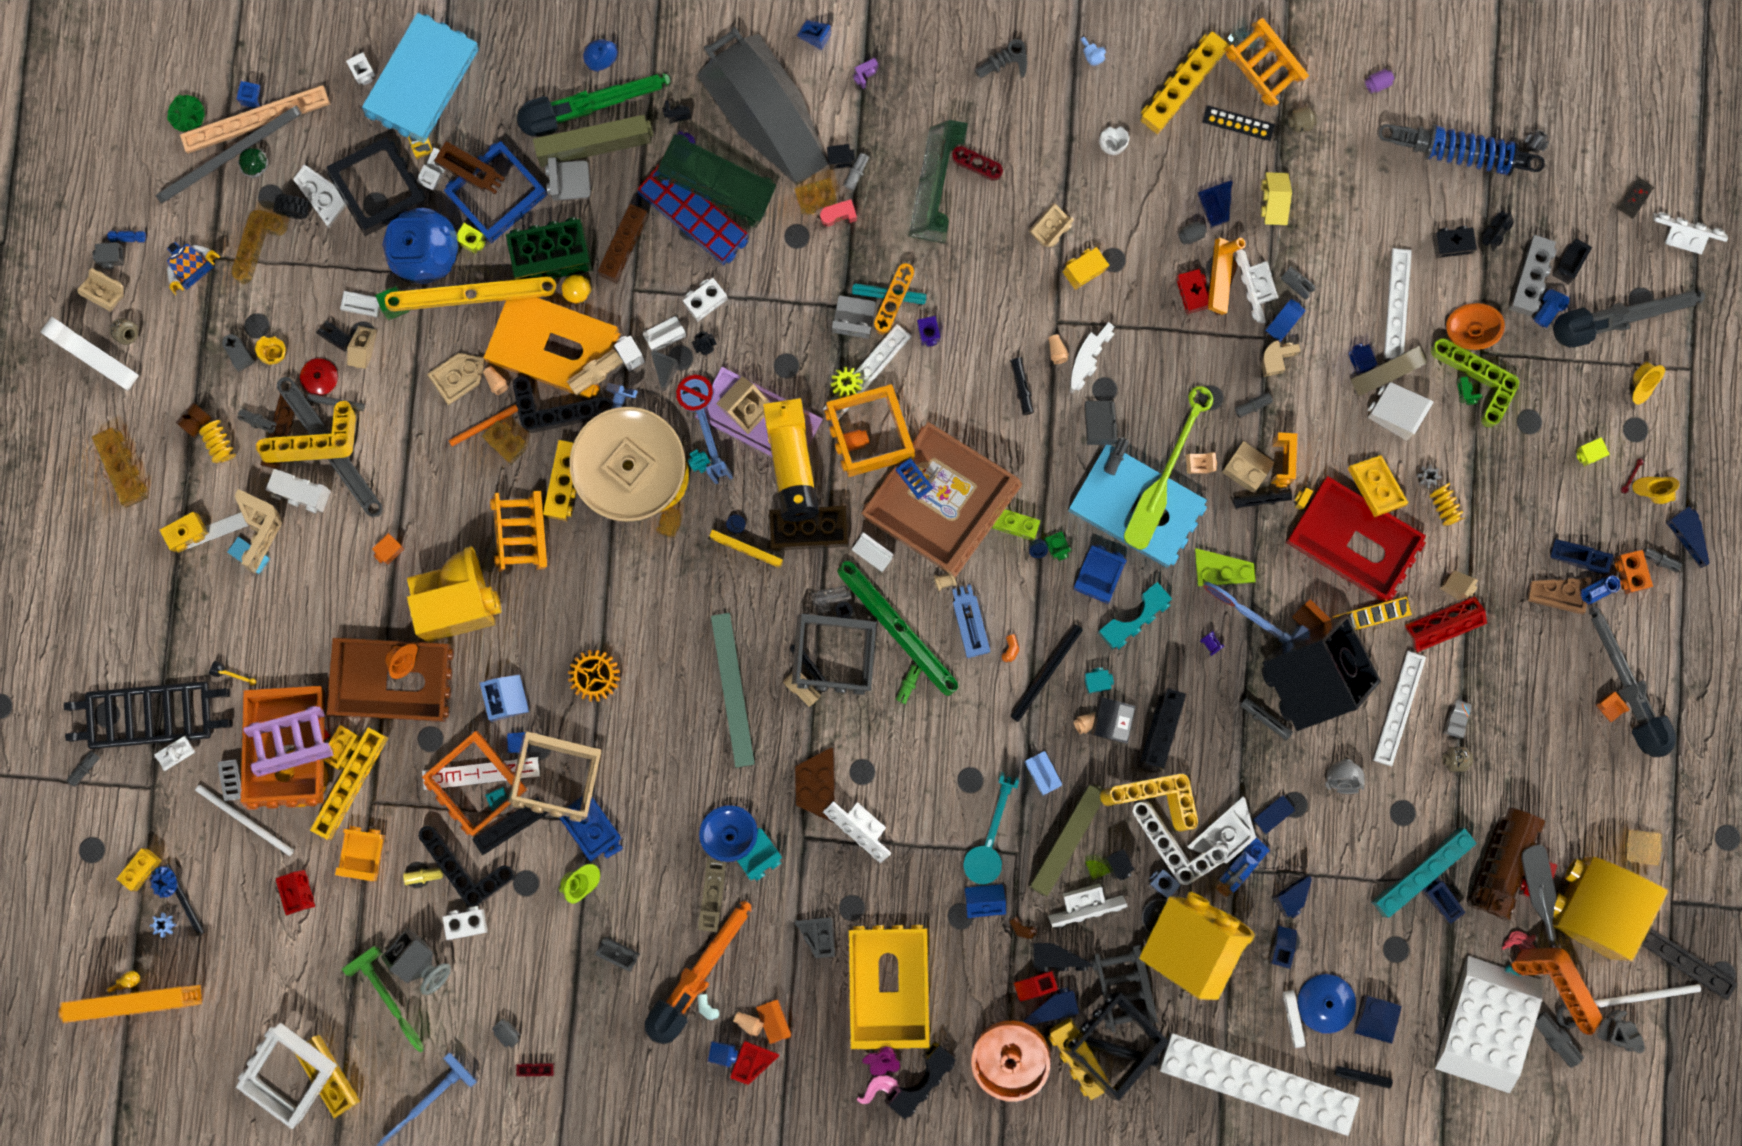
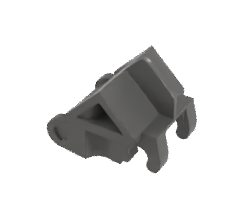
[1597,1010,1645,1053]

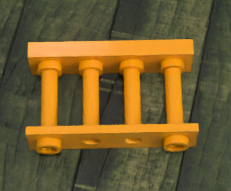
[1224,17,1309,107]
[490,491,547,572]

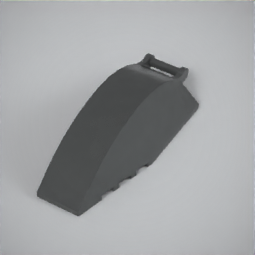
[697,27,828,186]

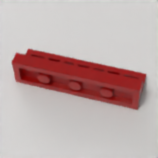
[1405,596,1487,652]

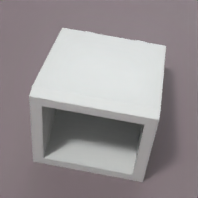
[1367,382,1433,441]

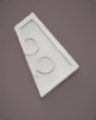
[293,165,346,228]

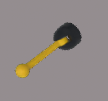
[209,660,256,686]

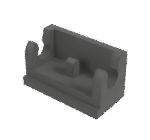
[595,937,640,972]

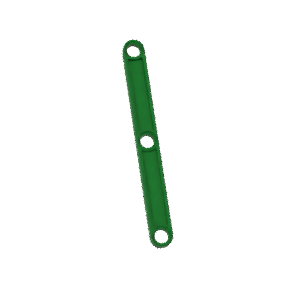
[837,561,958,696]

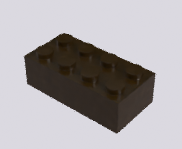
[769,506,848,551]

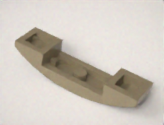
[1350,346,1427,396]
[698,855,727,932]

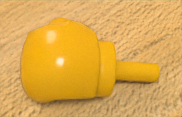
[107,971,140,993]

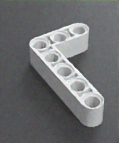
[40,316,139,391]
[1133,800,1228,885]

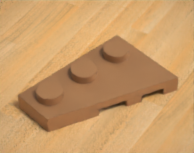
[1527,577,1592,615]

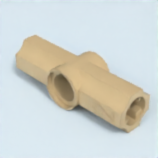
[567,349,623,396]

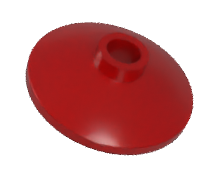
[300,358,338,396]

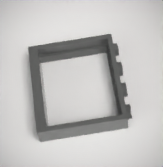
[792,614,876,695]

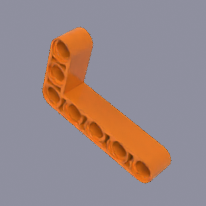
[1512,948,1602,1035]

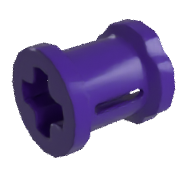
[1200,631,1225,656]

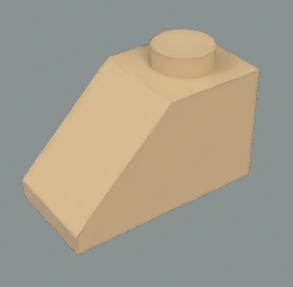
[347,326,377,369]

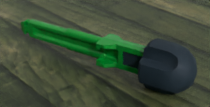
[517,73,671,137]

